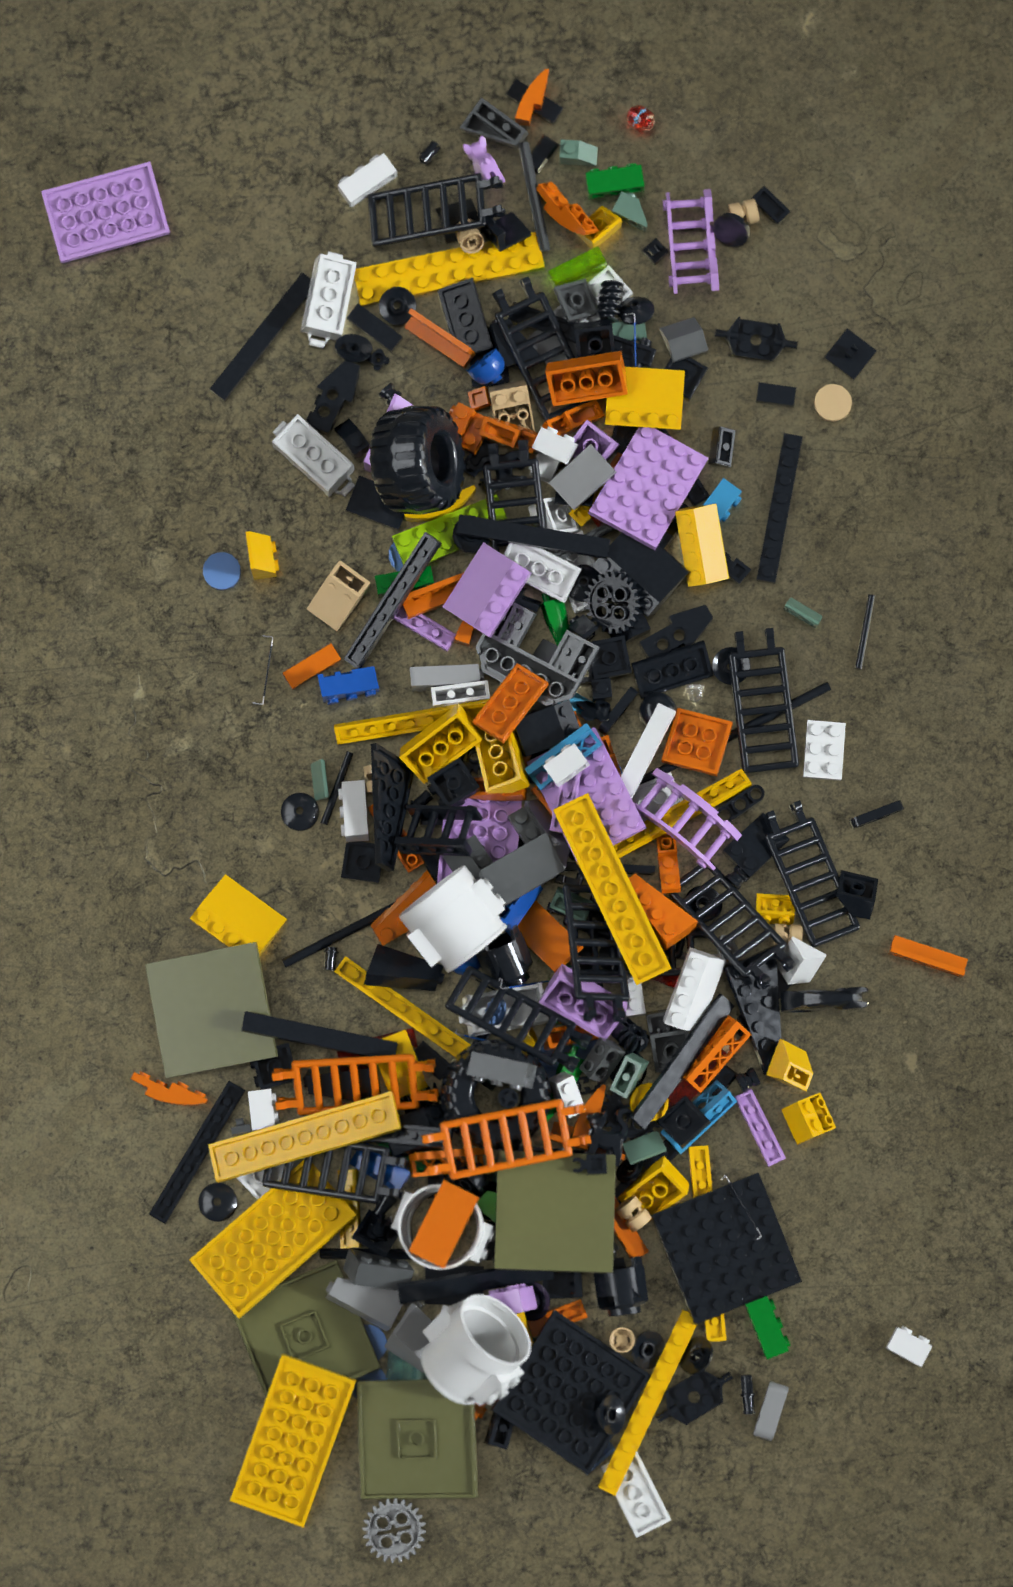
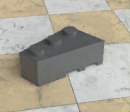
[459,97,528,149]
[467,1051,537,1090]
[343,1248,414,1291]

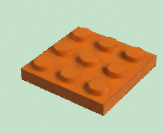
[661,708,733,777]

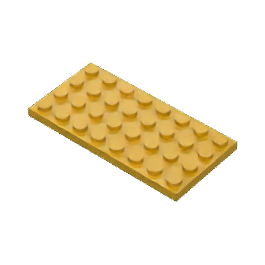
[189,1160,358,1319]
[230,1353,356,1528]

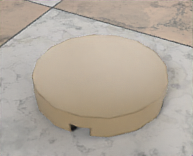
[814,384,852,422]

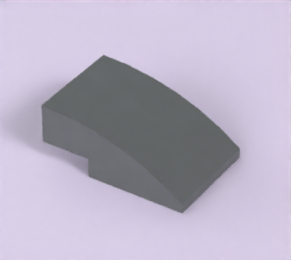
[645,1009,689,1073]

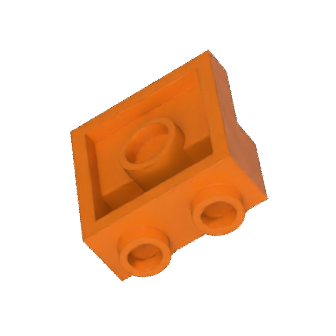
[449,402,485,454]

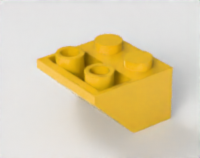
[766,1039,813,1091]
[781,1093,836,1145]

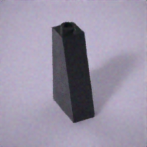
[364,944,445,991]
[303,1064,381,1101]

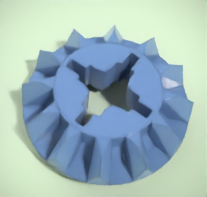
[485,998,506,1026]

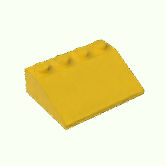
[605,366,685,430]
[190,874,287,956]

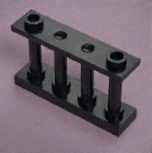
[394,804,483,856]

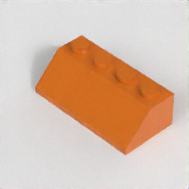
[545,351,628,406]

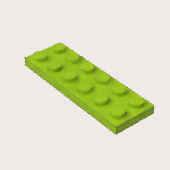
[392,494,507,565]

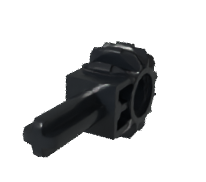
[611,1017,650,1054]

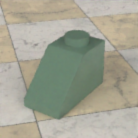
[559,139,598,166]
[612,192,648,232]
[609,1053,649,1099]

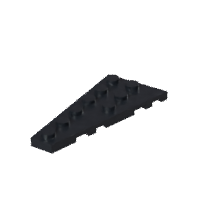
[371,743,414,872]
[723,946,782,1076]

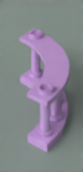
[662,189,719,294]
[634,768,742,871]

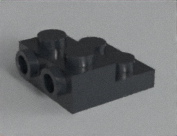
[427,758,481,806]
[250,1043,293,1090]

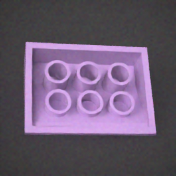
[443,542,532,638]

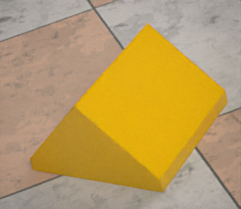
[578,206,622,251]

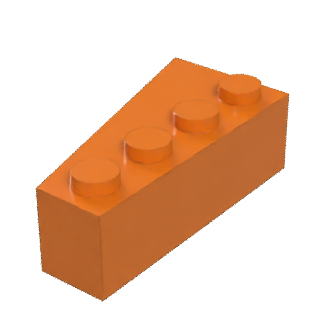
[370,870,436,946]
[629,874,698,950]

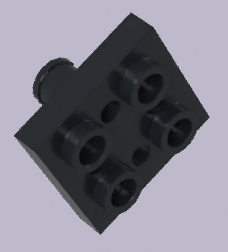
[352,1209,399,1258]

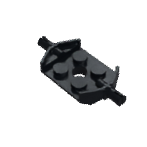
[714,317,798,362]
[656,1370,733,1425]

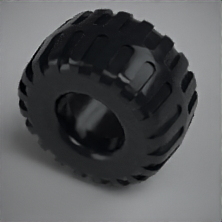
[369,405,466,515]
[440,1039,551,1151]

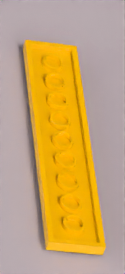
[354,231,545,307]
[553,793,672,985]
[208,1091,402,1183]

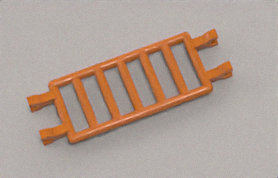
[272,1054,439,1115]
[421,1099,591,1180]

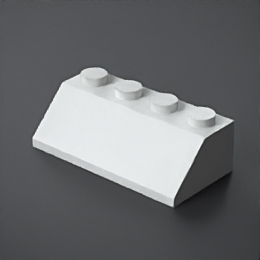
[663,947,726,1031]

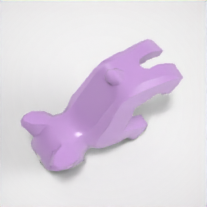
[463,136,505,183]

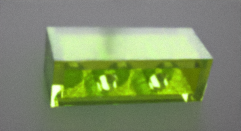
[548,246,607,288]

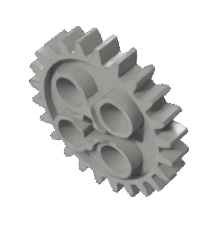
[362,1498,426,1563]

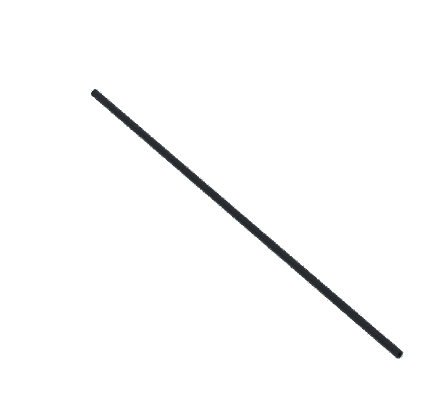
[281,682,831,968]

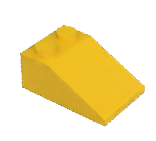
[245,531,279,580]
[377,1029,428,1098]
[618,1156,690,1225]

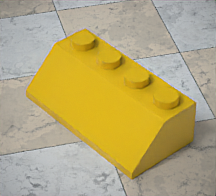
[675,503,729,587]
[399,703,483,784]
[475,727,530,793]

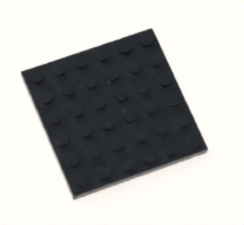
[651,1172,802,1325]
[491,1310,651,1475]

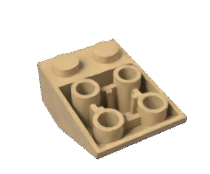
[488,380,535,447]
[306,560,371,632]

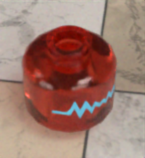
[626,105,655,133]

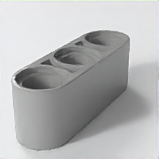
[753,1381,789,1442]

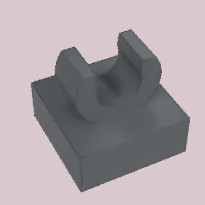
[231,1118,252,1137]

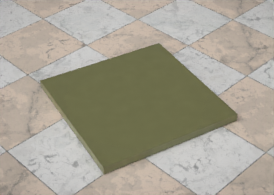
[145,942,278,1078]
[494,1151,616,1273]
[231,1260,381,1397]
[356,1379,478,1499]

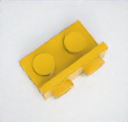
[756,893,795,925]

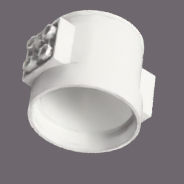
[398,865,507,973]
[391,1184,496,1270]
[421,1294,531,1406]

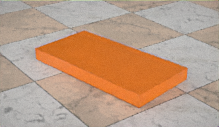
[472,663,549,744]
[518,900,584,973]
[409,1180,479,1269]

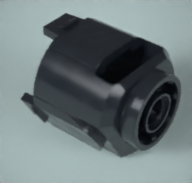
[476,925,533,987]
[593,1256,648,1317]

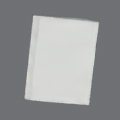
[777,936,826,985]

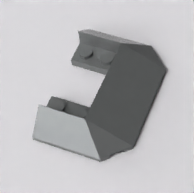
[476,602,600,707]
[442,799,570,906]

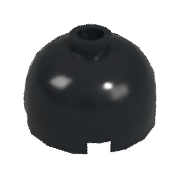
[639,692,677,728]
[451,1161,490,1198]

